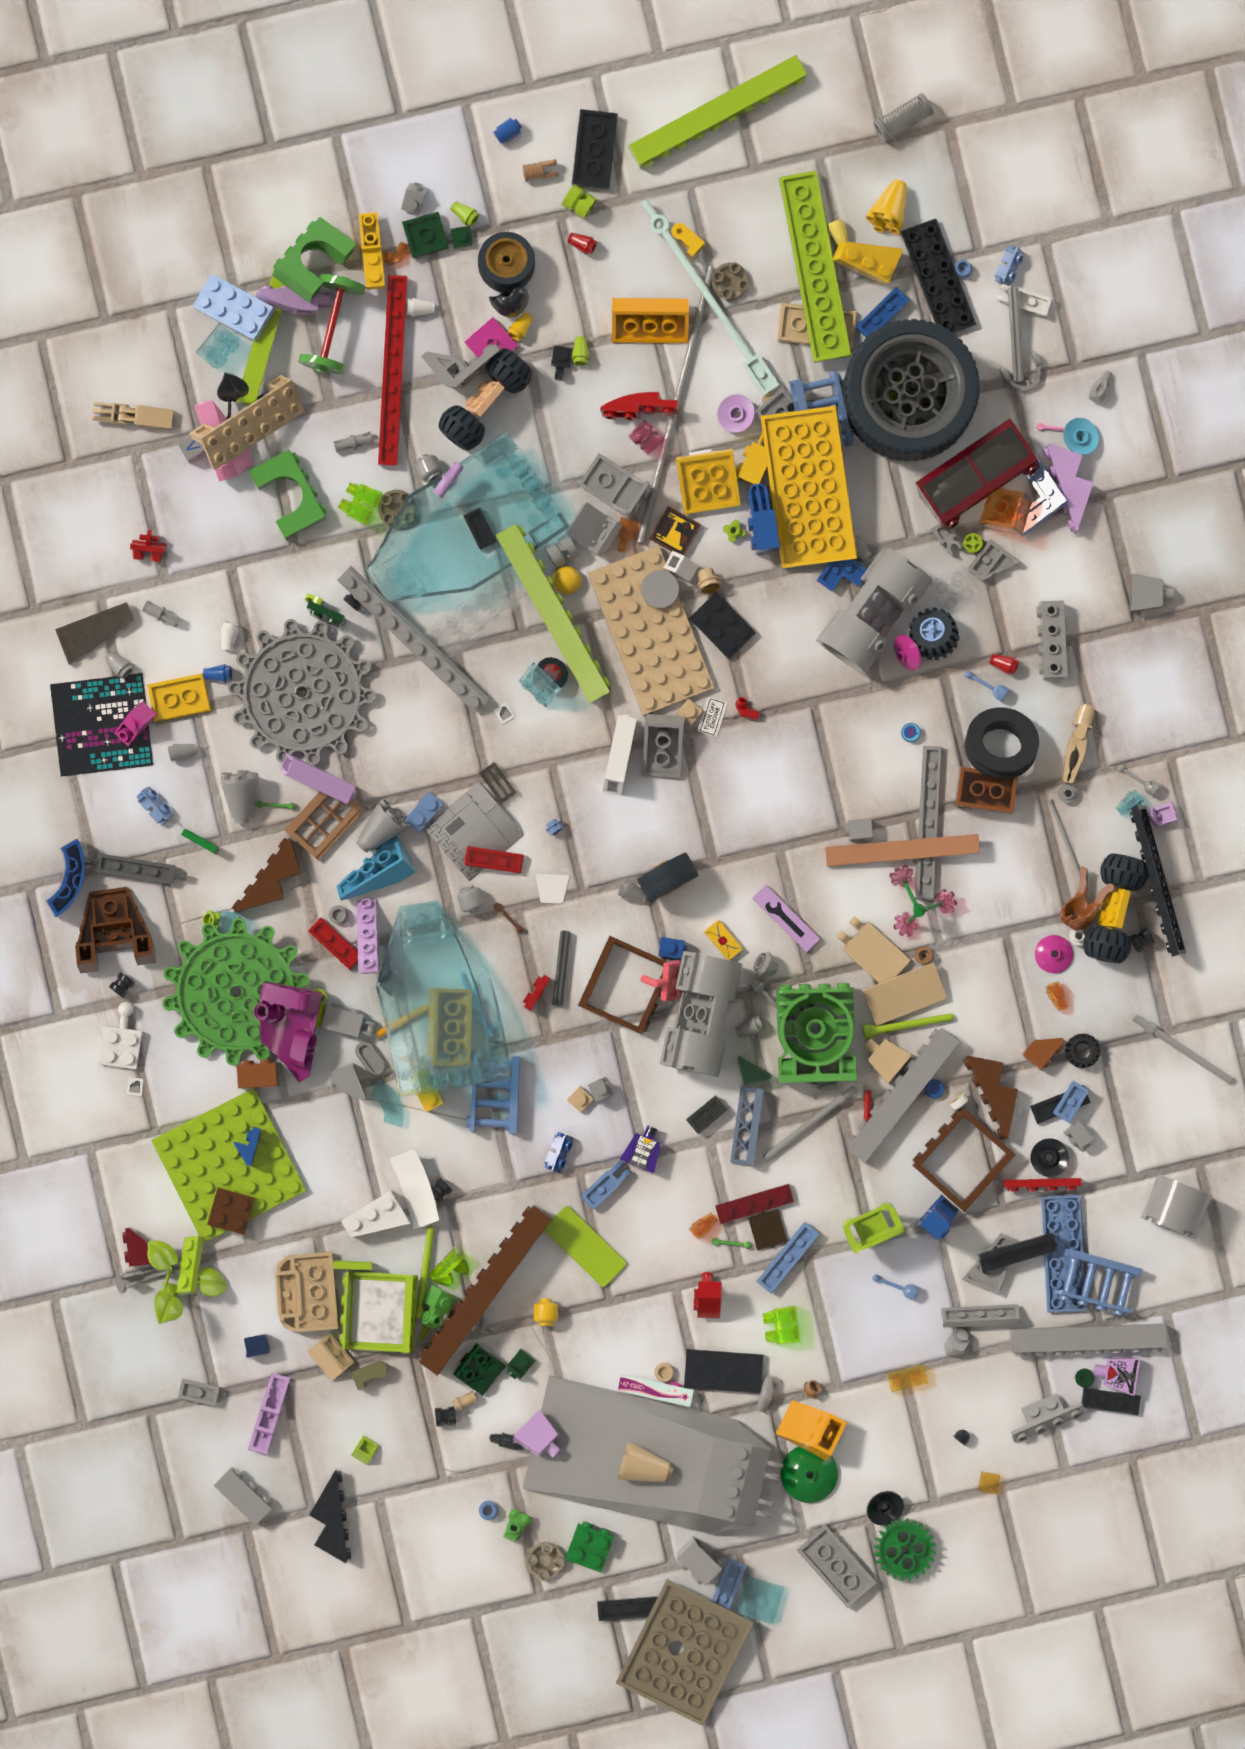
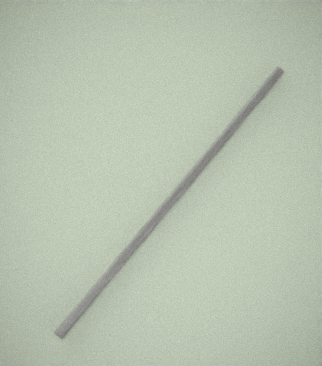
[637,267,715,544]

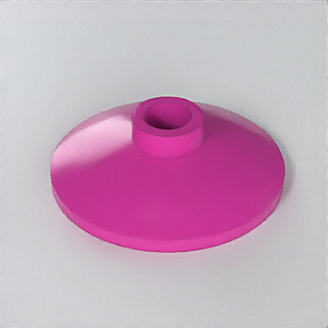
[894,635,922,671]
[1035,935,1073,973]

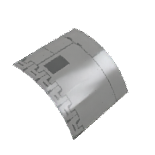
[424,782,524,881]

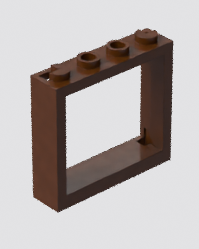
[578,935,667,1034]
[912,1108,1016,1212]

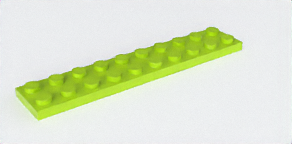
[779,170,851,363]

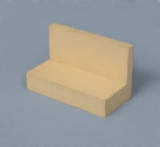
[307,1333,354,1381]

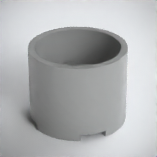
[1141,1175,1212,1239]

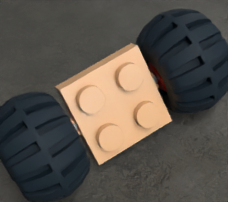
[438,348,532,451]

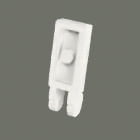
[996,284,1053,317]

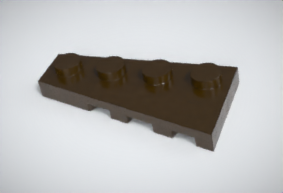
[55,602,134,665]

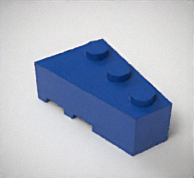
[917,1194,959,1240]

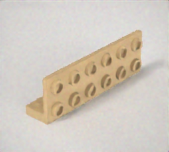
[190,375,304,470]

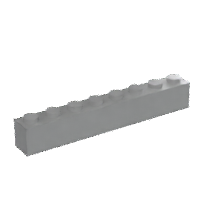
[846,1028,959,1163]
[1010,1323,1167,1356]

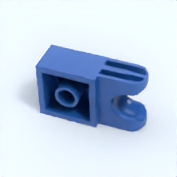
[747,484,780,555]

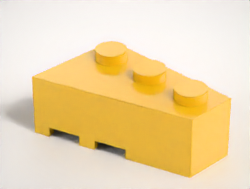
[832,242,903,285]

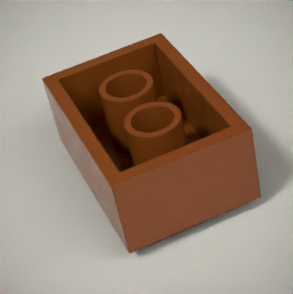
[954,767,1018,814]

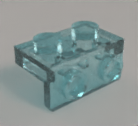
[195,323,241,369]

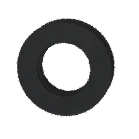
[965,707,1039,780]

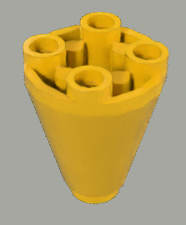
[866,179,908,235]

